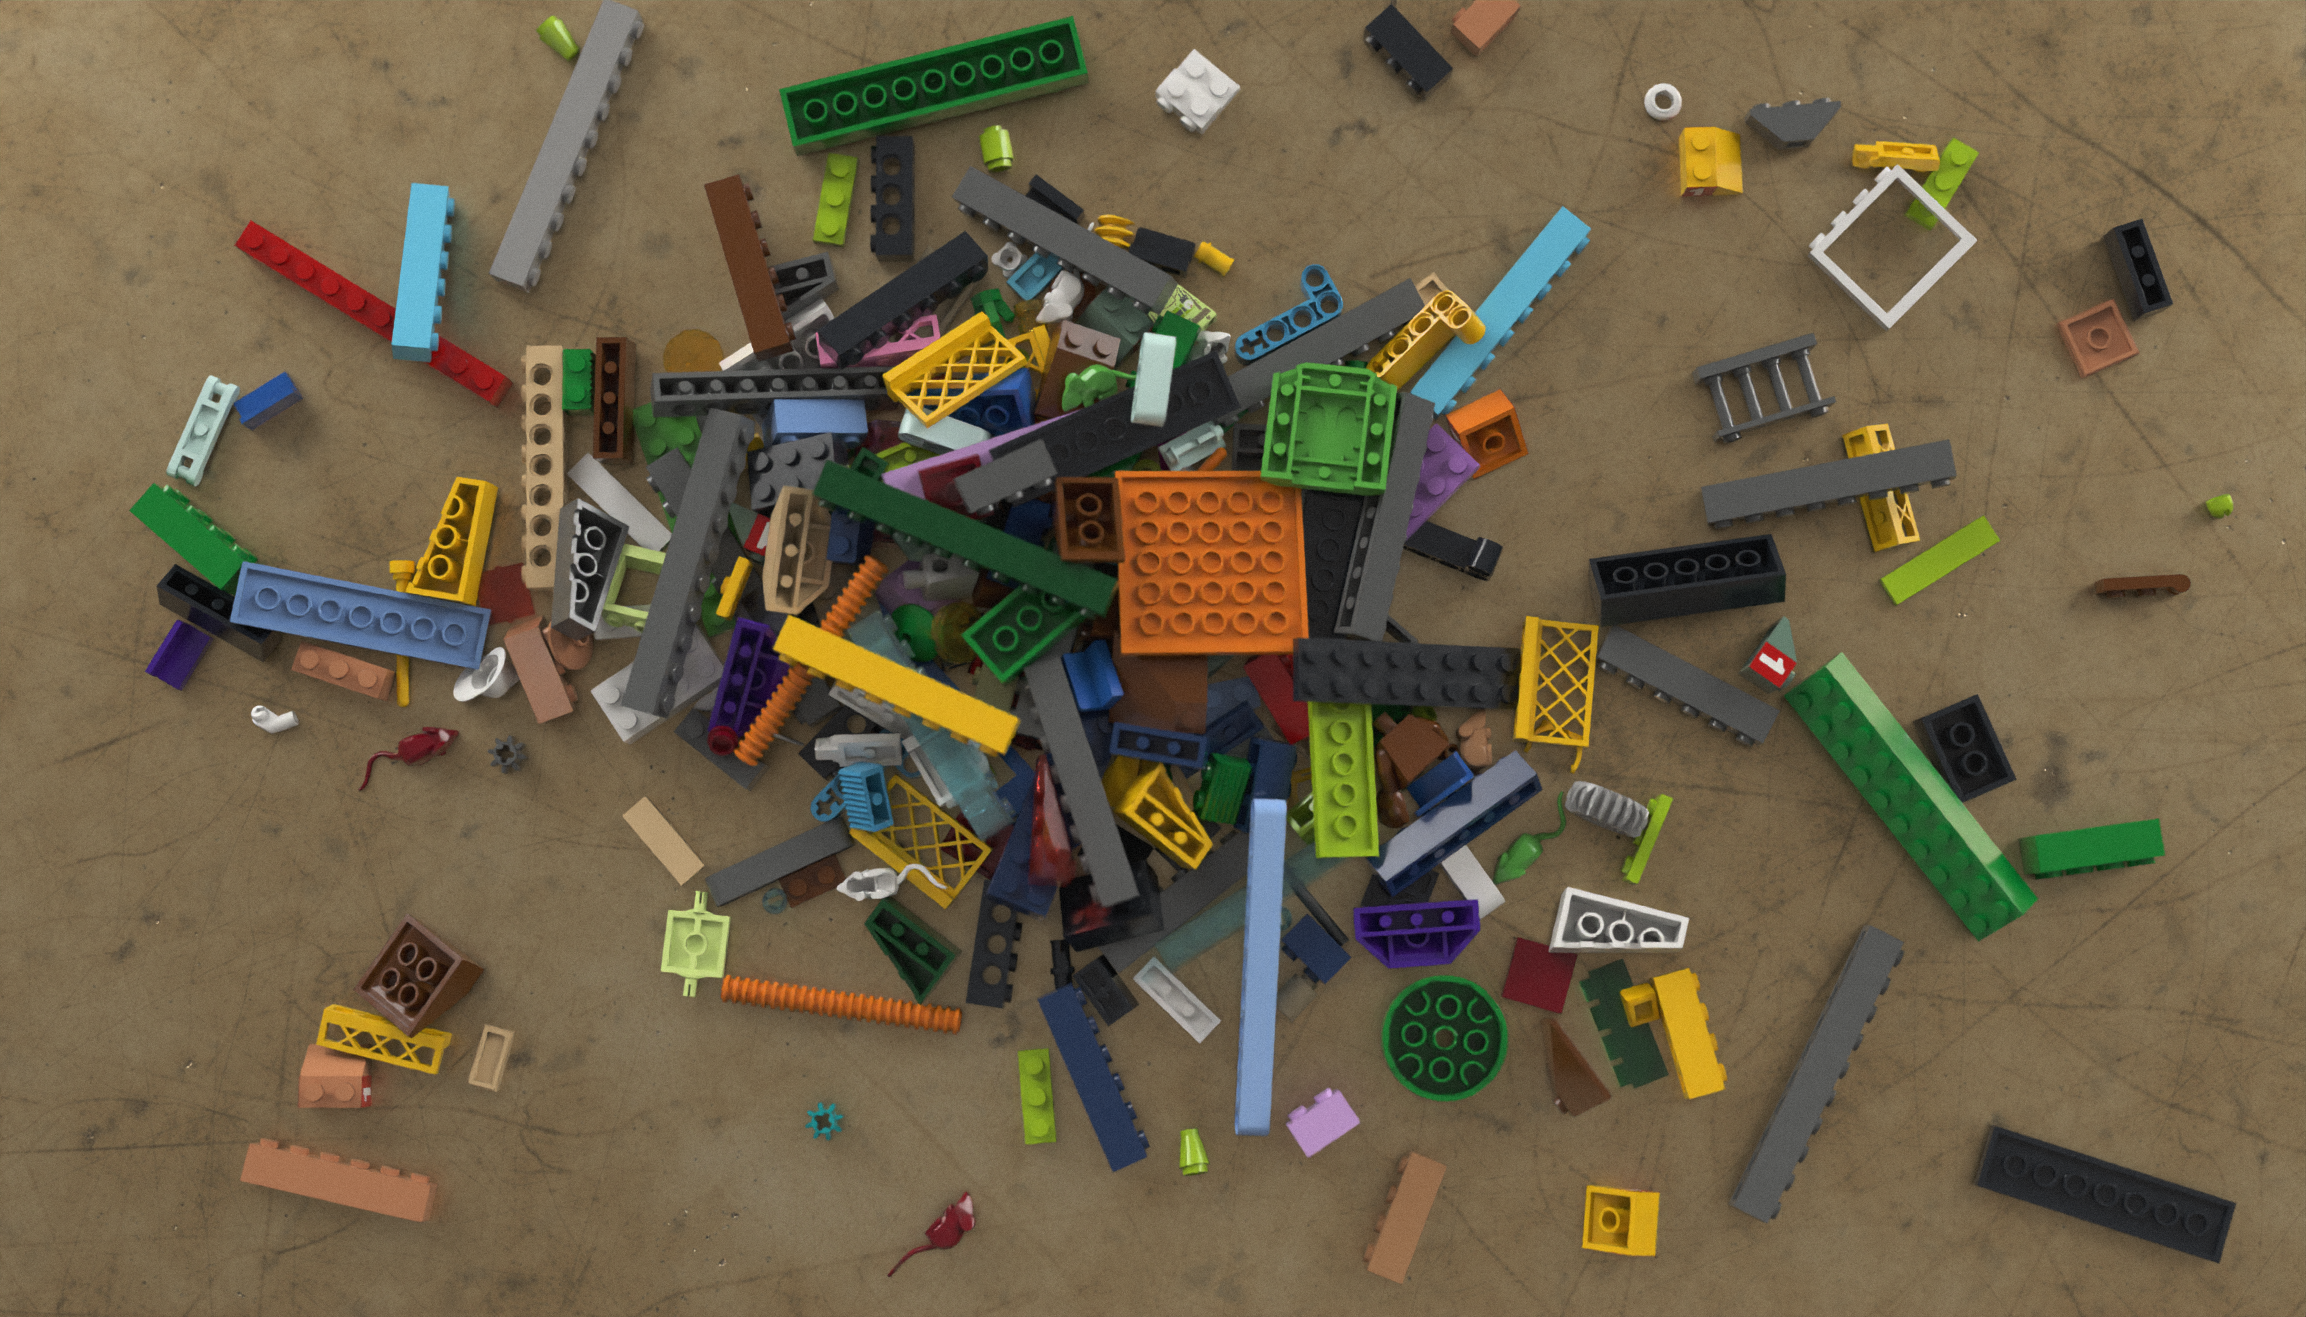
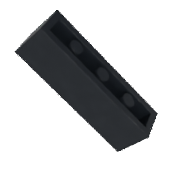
[157,564,281,663]

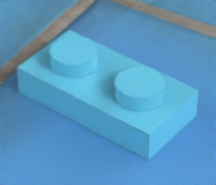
[1007,253,1064,305]

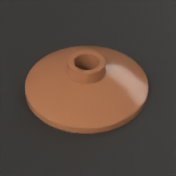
[548,620,594,670]

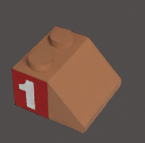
[298,1044,372,1108]

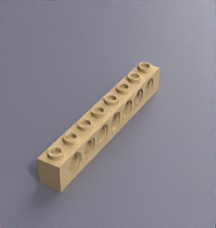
[521,345,569,592]

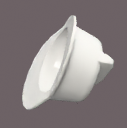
[453,647,520,702]

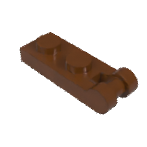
[2095,574,2191,599]

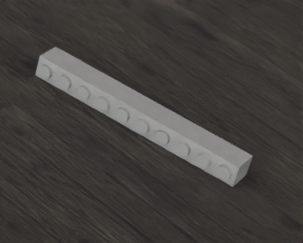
[489,0,644,293]

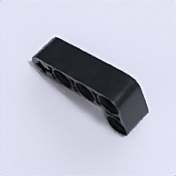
[1403,521,1503,581]

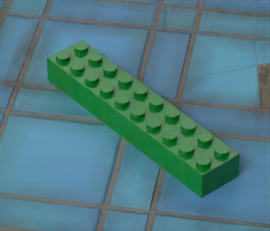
[779,16,1089,156]
[1784,652,2038,942]

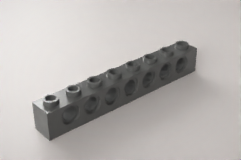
[650,366,900,417]

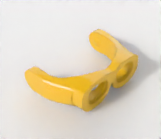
[1523,719,1583,774]

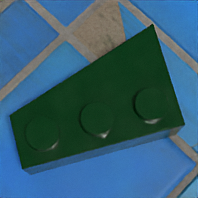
[864,896,962,1005]

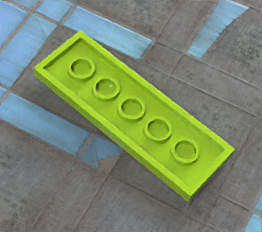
[1308,702,1379,858]

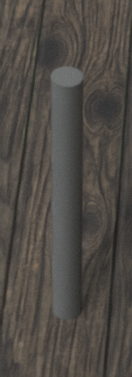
[1283,862,1349,946]

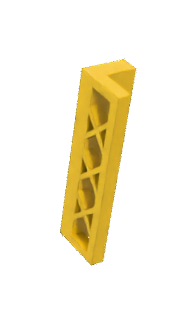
[1842,424,1921,552]
[316,1004,452,1075]

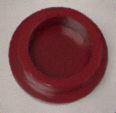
[707,726,738,756]

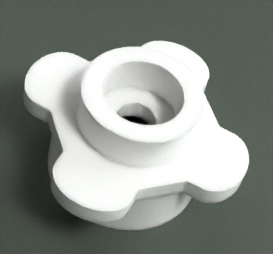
[992,242,1028,278]

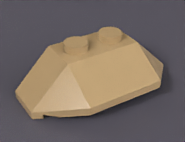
[762,486,832,615]

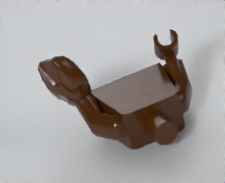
[1372,712,1458,828]

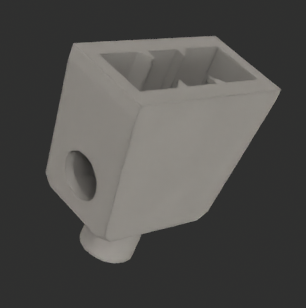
[903,553,979,601]

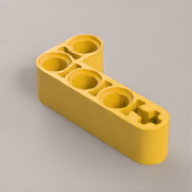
[1366,290,1486,391]

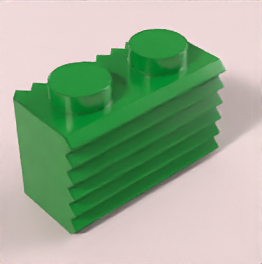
[562,349,596,416]
[1192,752,1252,825]

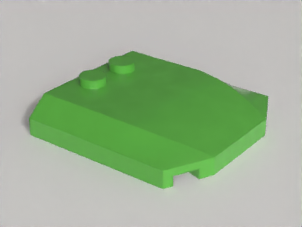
[1261,362,1397,496]

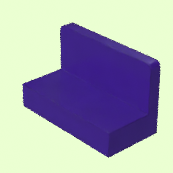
[145,620,214,691]

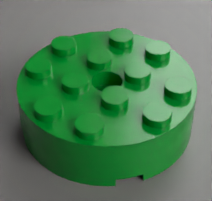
[1380,975,1508,1102]

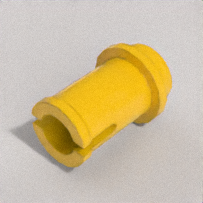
[1194,241,1235,276]

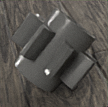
[488,735,528,774]

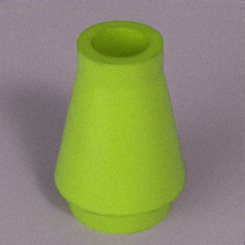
[536,15,581,61]
[1179,1129,1210,1176]

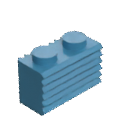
[838,761,894,832]

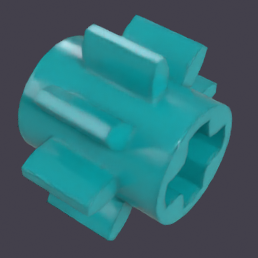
[805,1102,845,1140]

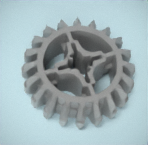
[1564,781,1649,837]

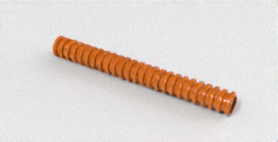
[733,555,889,766]
[721,975,962,1035]

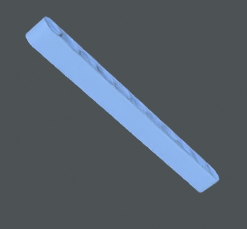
[1235,799,1286,1136]

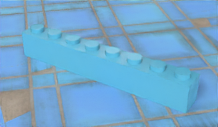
[1410,206,1591,420]

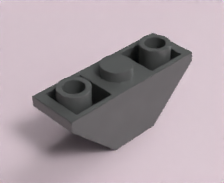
[1745,98,1841,150]

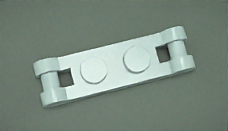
[166,375,240,487]

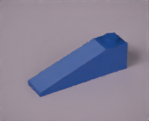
[906,368,1036,437]

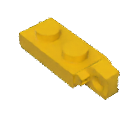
[1851,141,1940,172]

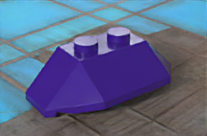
[707,617,790,738]
[1353,899,1480,969]

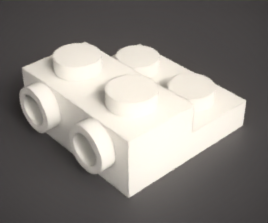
[1155,49,1240,135]

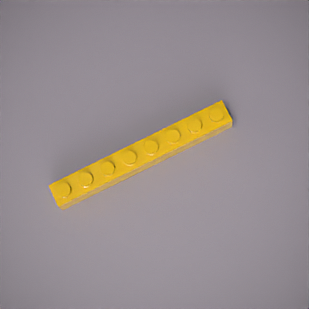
[773,615,1021,758]

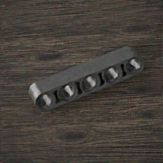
[705,817,855,907]

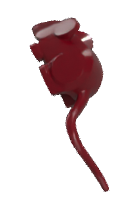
[358,727,459,791]
[887,1192,976,1277]

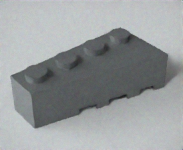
[551,498,630,641]

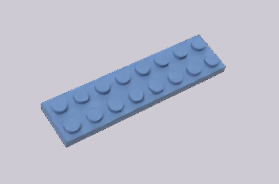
[230,561,491,670]

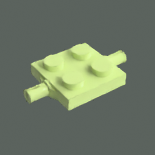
[661,891,731,997]

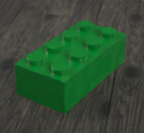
[129,483,259,596]
[961,554,1086,687]
[2018,818,2165,880]

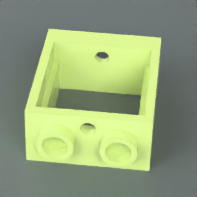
[601,543,666,633]

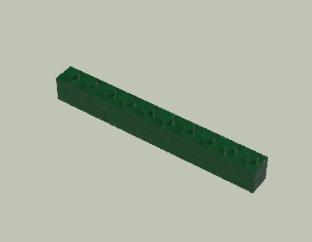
[812,459,1119,620]

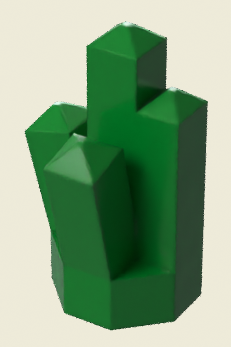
[970,288,1015,338]

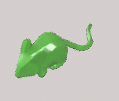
[1062,364,1136,412]
[1493,791,1566,885]

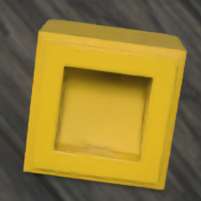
[1620,983,1660,1028]

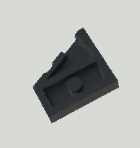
[1360,870,1440,907]

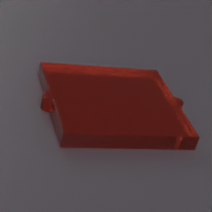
[478,562,535,626]

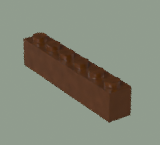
[704,174,796,362]

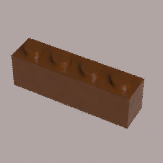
[593,337,636,464]

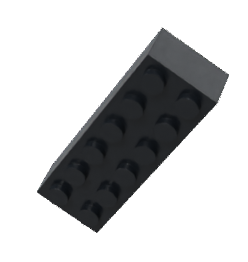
[1589,534,1786,627]

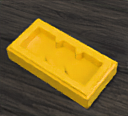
[716,556,754,621]

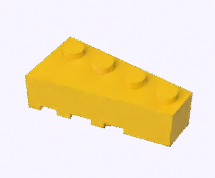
[405,477,498,606]

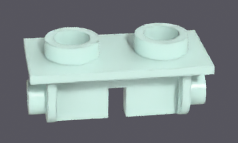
[1158,421,1226,471]

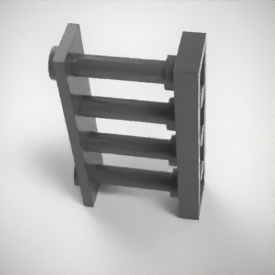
[1692,332,1836,444]

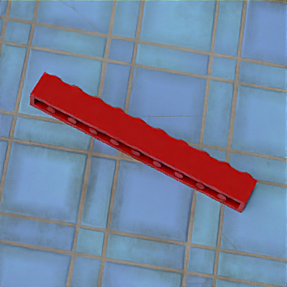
[234,220,513,408]

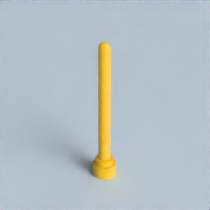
[389,560,415,708]

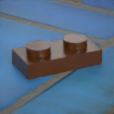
[779,855,846,908]

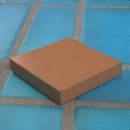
[2056,299,2140,379]

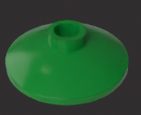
[889,603,943,662]

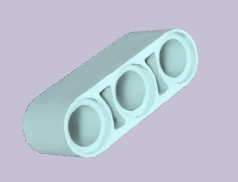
[1131,332,1176,427]
[898,408,991,455]

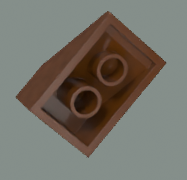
[1033,320,1121,420]
[1051,477,1125,563]

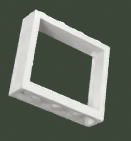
[1808,164,1978,331]

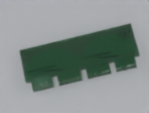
[1579,959,1669,1089]

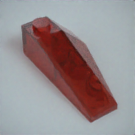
[1028,755,1076,887]

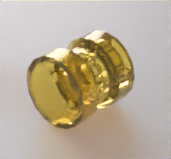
[1013,299,1049,335]

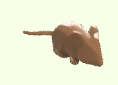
[1456,709,1492,776]

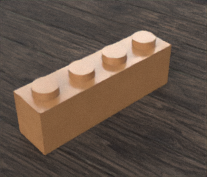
[1362,1151,1447,1284]

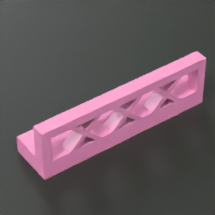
[815,314,941,368]

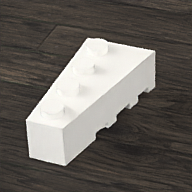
[1549,887,1689,953]

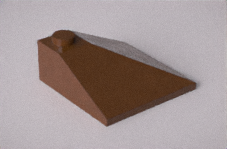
[1108,630,1208,734]
[353,913,484,1038]
[1540,1018,1612,1117]

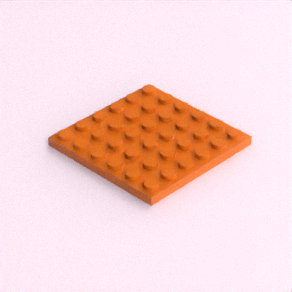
[1114,471,1309,656]

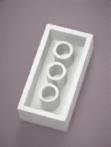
[590,624,724,744]

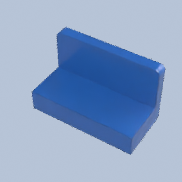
[233,371,304,430]
[1060,640,1124,712]
[1406,751,1475,817]

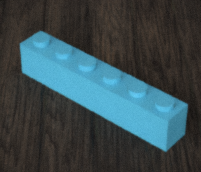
[391,183,455,362]

